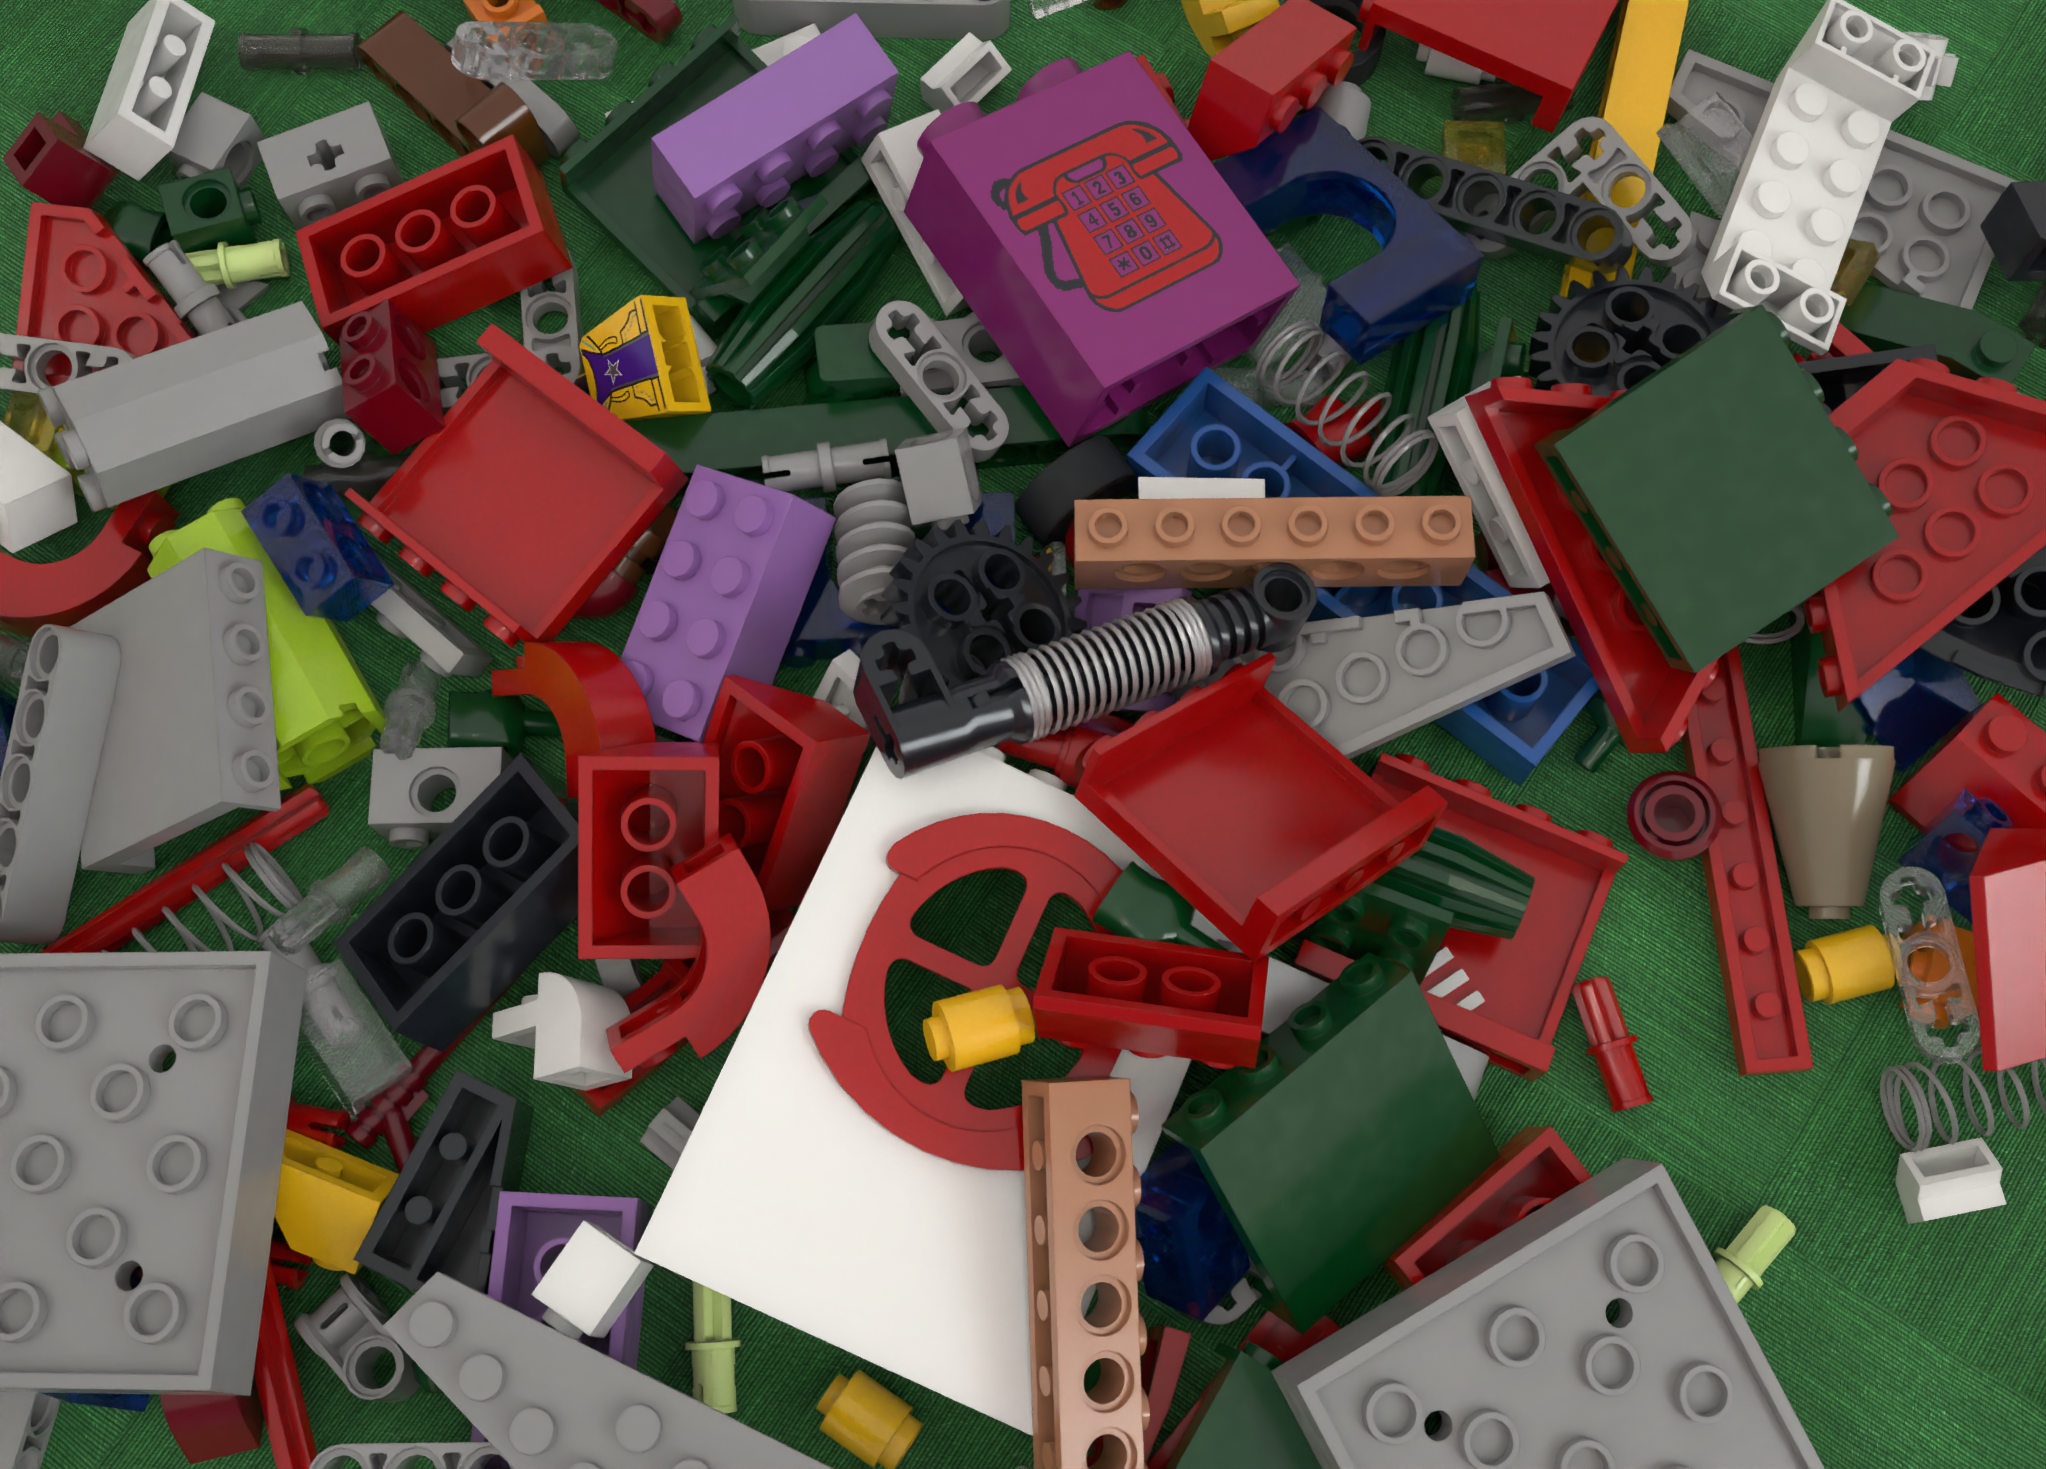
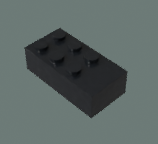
[333,753,578,1053]

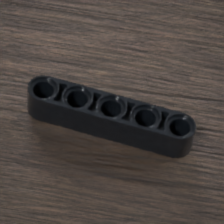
[1343,136,1633,274]

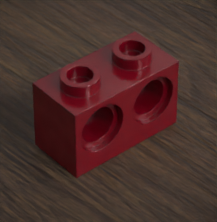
[339,299,444,455]

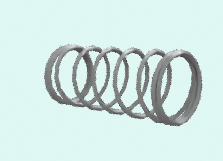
[1255,321,1438,497]
[101,842,305,953]
[1880,1047,2046,1153]

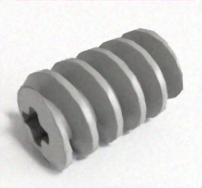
[833,478,915,625]

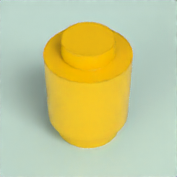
[1793,924,1902,1005]
[923,984,1035,1072]
[816,1369,924,1469]

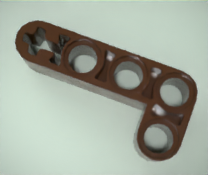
[356,10,550,167]

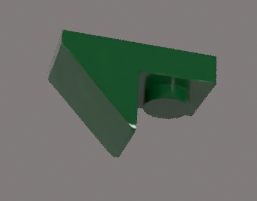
[804,322,914,405]

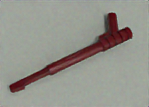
[345,970,526,1174]

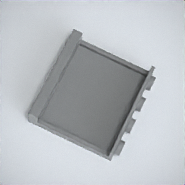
[69,548,281,875]

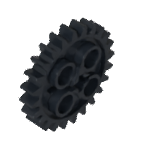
[1528,266,1730,397]
[880,519,1087,688]

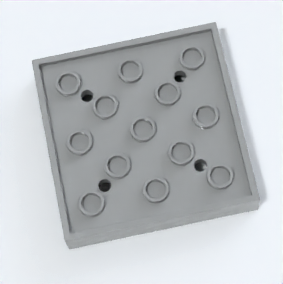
[0,951,307,1396]
[1271,1158,1825,1469]

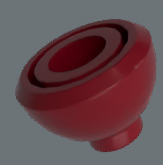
[1627,771,1722,861]

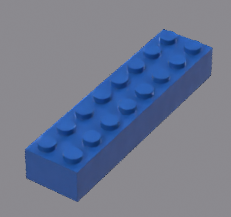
[1126,367,1599,787]

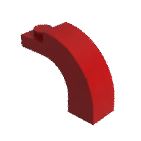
[0,490,180,637]
[491,641,657,798]
[606,833,771,1073]

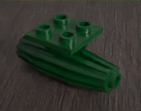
[689,193,901,409]
[1373,272,1531,496]
[1296,826,1535,986]

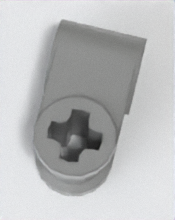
[294,1272,420,1403]

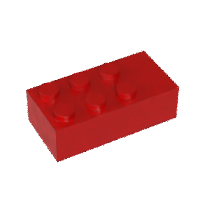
[295,134,573,346]

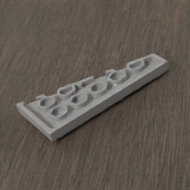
[1666,49,2019,310]
[1171,591,1576,759]
[382,1272,835,1469]

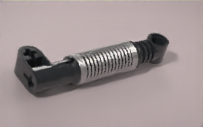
[853,563,1317,779]

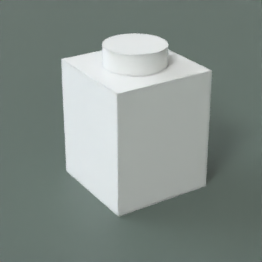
[531,1220,654,1340]

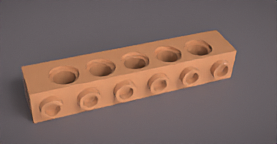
[1074,496,1475,589]
[1021,1076,1150,1469]

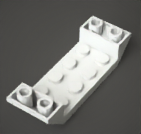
[1701,0,1937,356]

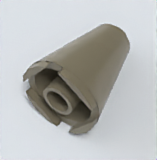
[1757,745,1896,919]

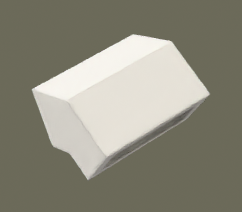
[920,32,1012,114]
[1895,1137,2006,1224]

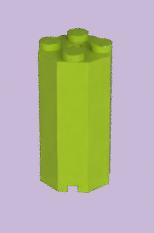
[147,498,391,790]

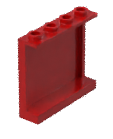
[1357,0,1620,134]
[344,323,688,648]
[1074,652,1448,963]
[1291,752,1629,1082]

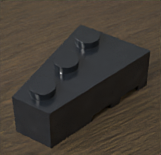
[353,1069,534,1295]

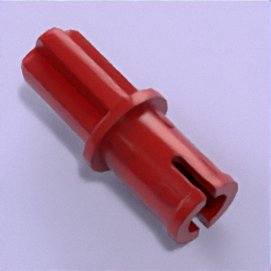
[1572,976,1654,1113]

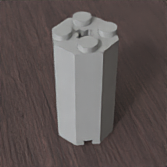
[37,301,350,512]

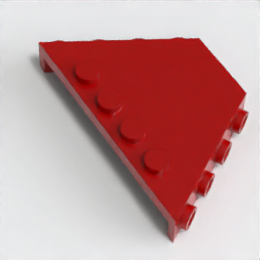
[1803,358,2046,713]
[1465,377,1720,753]

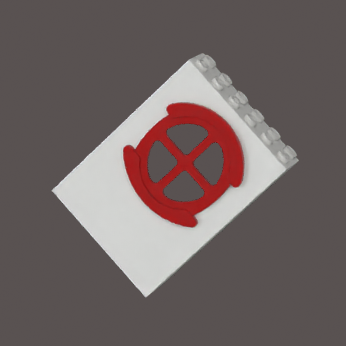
[634,746,1231,1436]

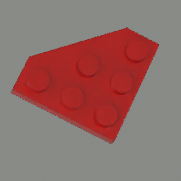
[12,202,196,386]

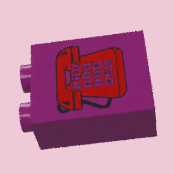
[904,51,1300,447]

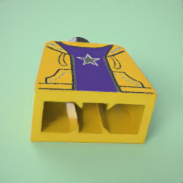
[574,295,711,421]

